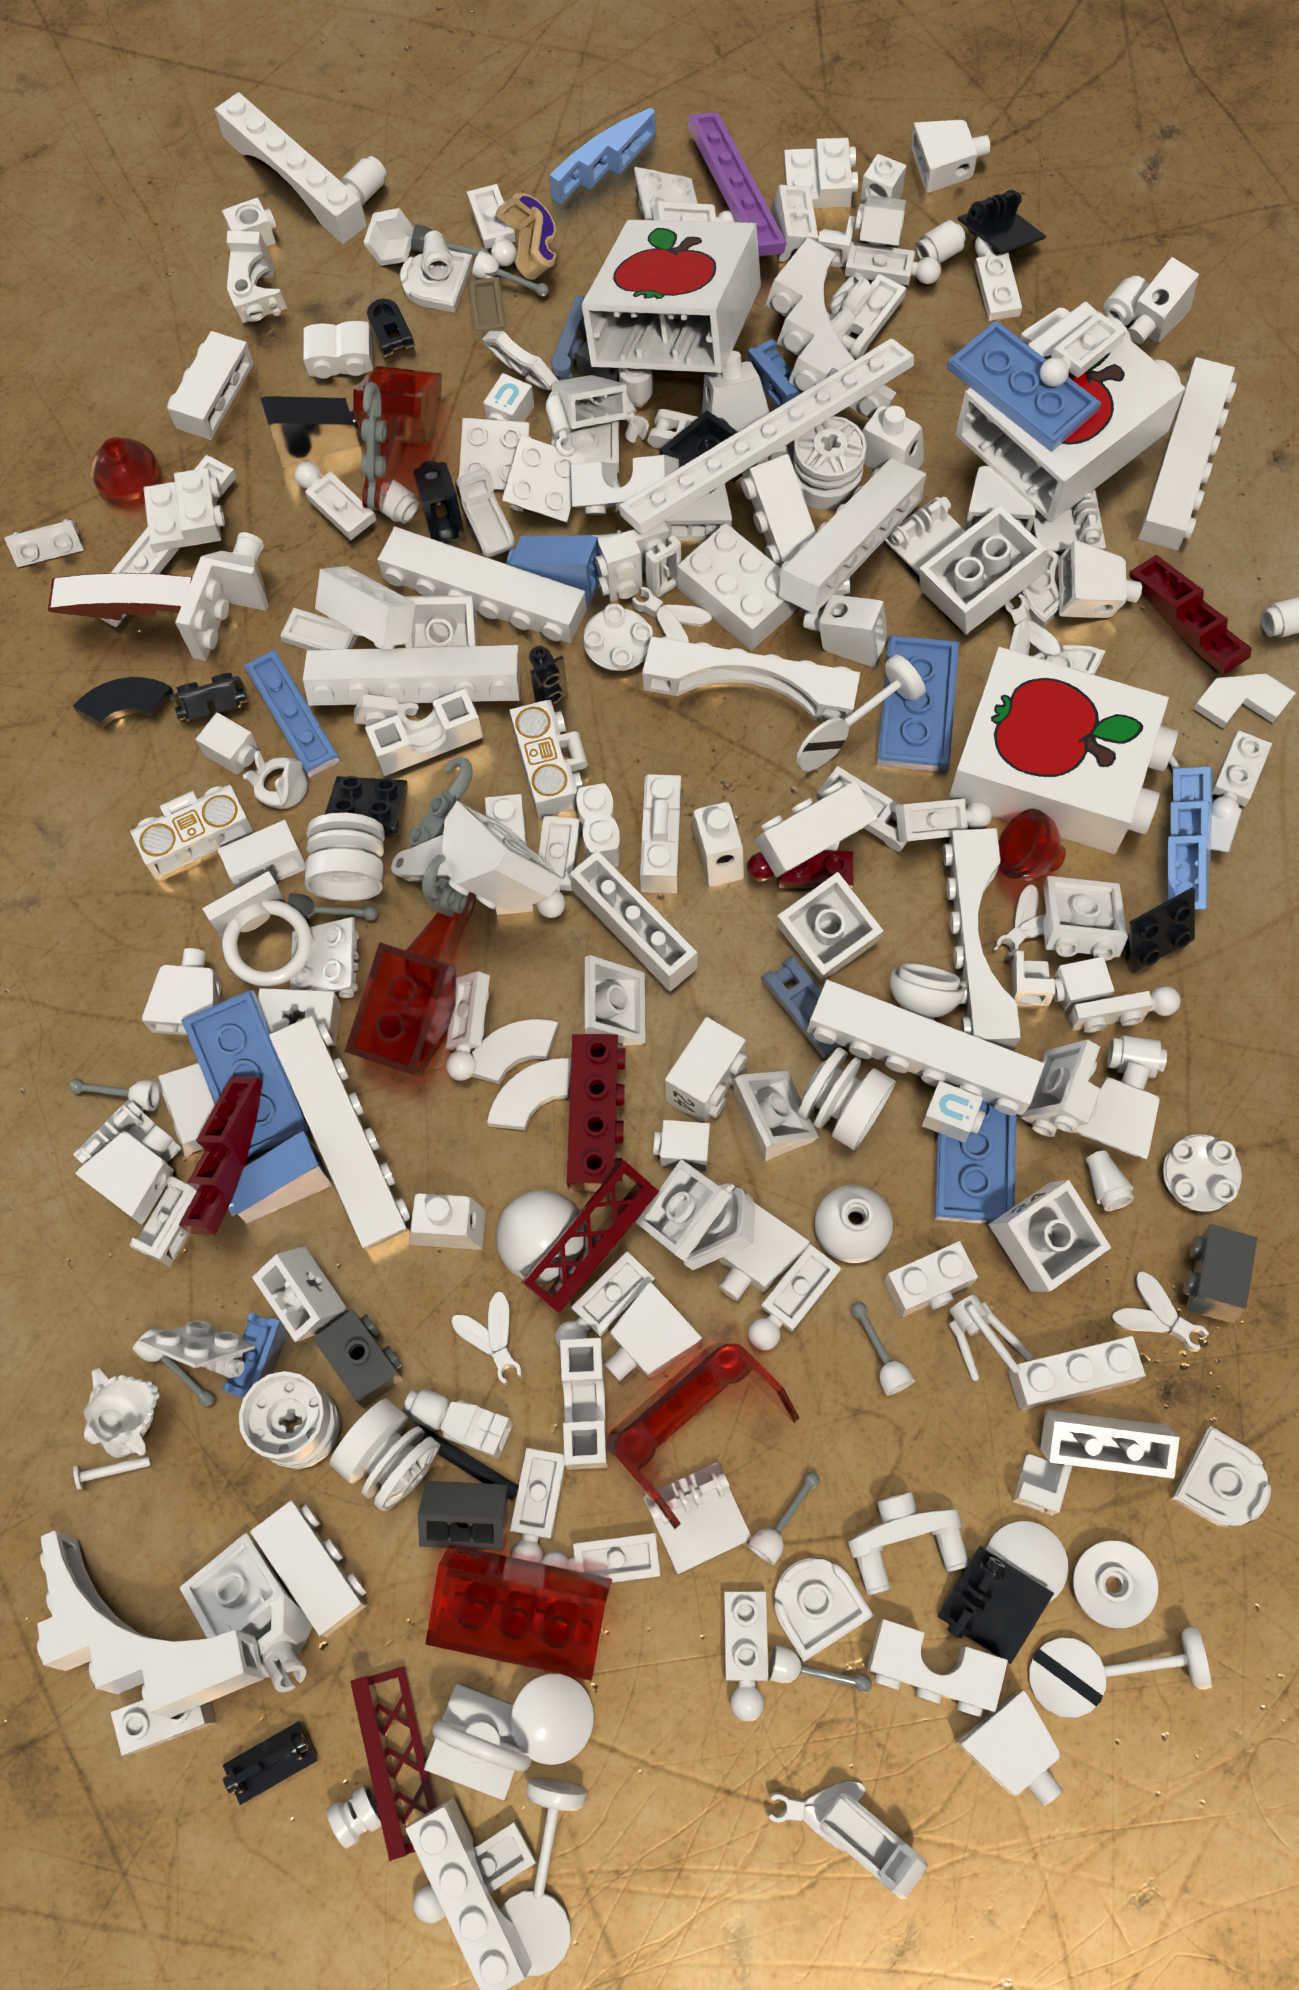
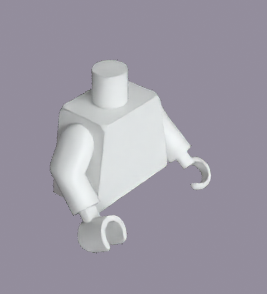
[546,375,649,456]

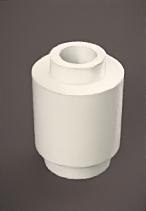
[341,156,387,205]
[915,220,966,263]
[1103,276,1149,326]
[619,368,653,406]
[367,475,419,524]
[1261,597,1299,638]
[1107,1035,1167,1078]

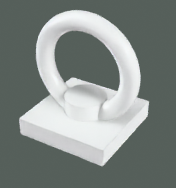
[202,871,312,986]
[424,1683,531,1801]

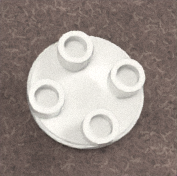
[583,604,653,671]
[1163,1134,1242,1212]
[986,1521,1068,1602]
[511,1673,594,1765]

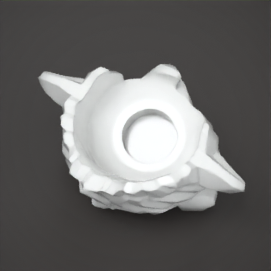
[83,1368,159,1458]

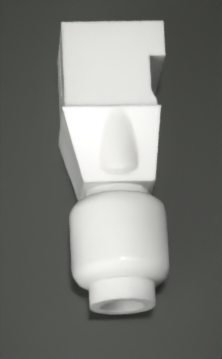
[403,1389,514,1460]

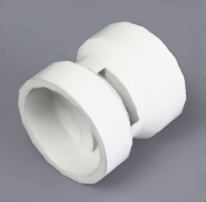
[326,1785,381,1849]

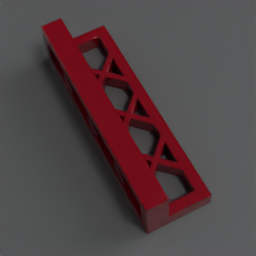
[521,1160,659,1314]
[350,1666,438,1861]

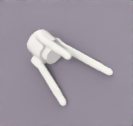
[949,1294,1033,1381]

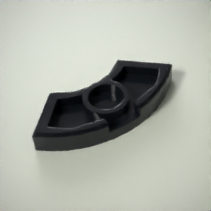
[73,677,174,728]

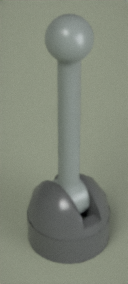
[411,224,489,256]
[288,893,378,921]

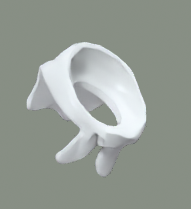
[243,751,308,809]

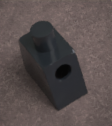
[413,461,466,544]

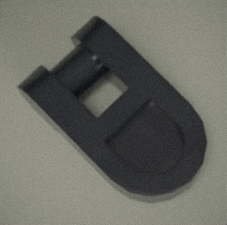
[367,298,415,358]

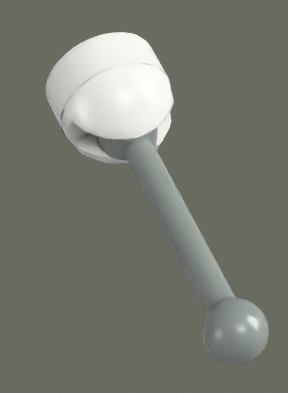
[472,251,549,297]
[69,1079,161,1111]
[851,1302,915,1396]
[132,1327,214,1406]
[747,1472,820,1565]
[769,1645,872,1693]

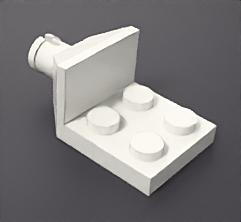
[175,532,269,661]
[179,1533,313,1692]

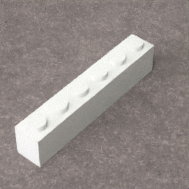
[1138,357,1237,551]
[778,458,926,614]
[377,526,587,643]
[303,645,521,706]
[807,980,1045,1116]
[269,1016,412,1250]

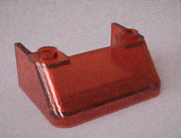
[607,1342,800,1529]

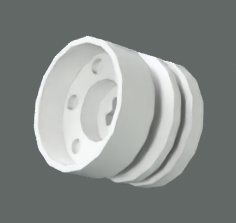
[793,416,867,510]
[304,813,385,901]
[797,1047,896,1150]
[238,1371,341,1470]
[329,1398,440,1512]

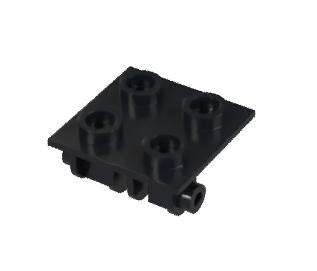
[957,190,1046,254]
[324,776,407,838]
[1121,887,1195,973]
[937,1545,1054,1665]

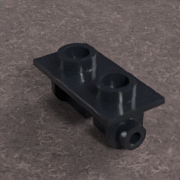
[529,646,568,704]
[169,673,248,722]
[222,1721,318,1805]

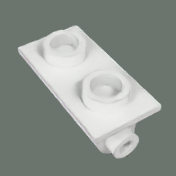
[4,519,84,567]

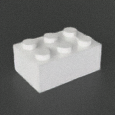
[919,505,1047,634]
[677,523,799,651]

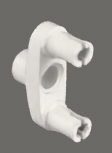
[848,1492,970,1595]

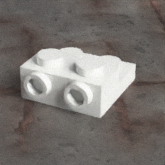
[784,138,858,208]
[143,468,225,552]
[594,520,669,602]
[1043,876,1128,961]
[1020,1040,1100,1137]
[635,1159,732,1261]

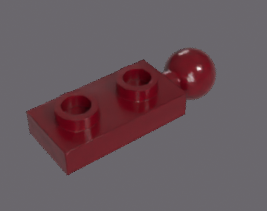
[747,850,854,889]

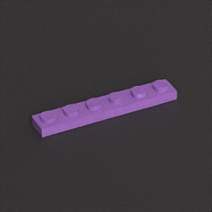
[687,112,787,256]

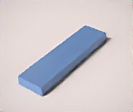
[244,649,340,778]

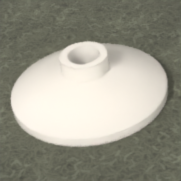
[1073,1541,1159,1629]

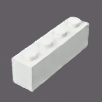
[569,850,698,992]

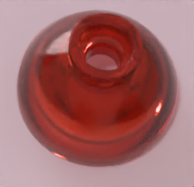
[91,437,159,501]
[998,809,1066,882]

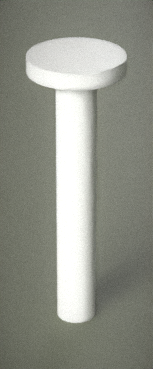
[73,1456,151,1490]

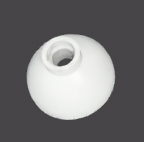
[890,963,966,1021]
[814,1185,893,1263]

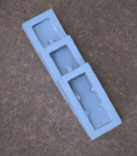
[549,108,656,204]
[1168,767,1213,910]

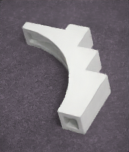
[765,237,896,419]
[37,1530,264,1718]

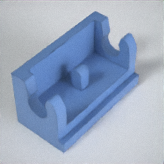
[747,339,803,407]
[222,1312,287,1399]

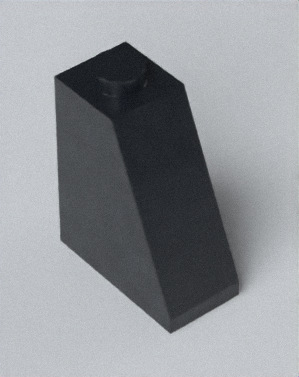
[261,396,361,466]

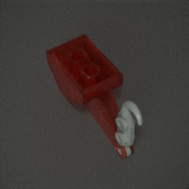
[353,366,442,510]
[344,855,476,1076]

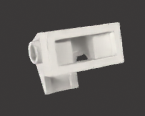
[226,230,288,323]

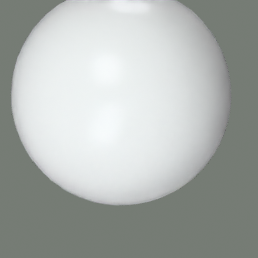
[495,1190,585,1283]

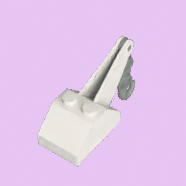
[391,757,563,912]

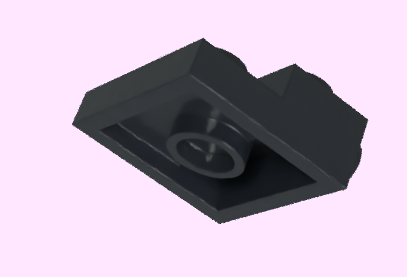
[660,410,757,494]

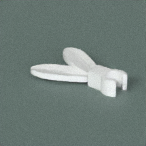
[632,587,712,643]
[1005,594,1061,656]
[993,885,1045,961]
[1112,1272,1209,1352]
[451,1292,523,1387]
[767,1781,865,1852]

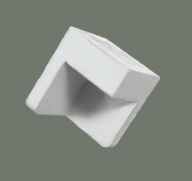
[364,208,414,266]
[818,216,856,268]
[1010,950,1055,1006]
[1012,1454,1072,1516]

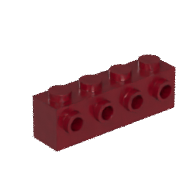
[567,1034,626,1193]

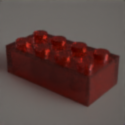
[425,1544,612,1681]

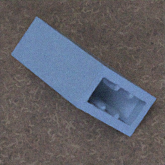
[506,535,599,604]
[228,1131,332,1224]

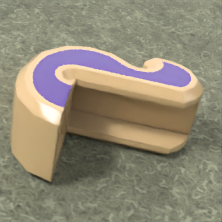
[496,192,556,280]

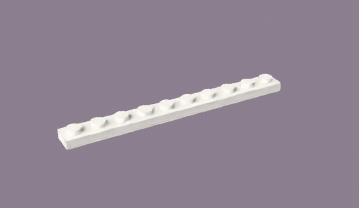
[619,338,914,535]

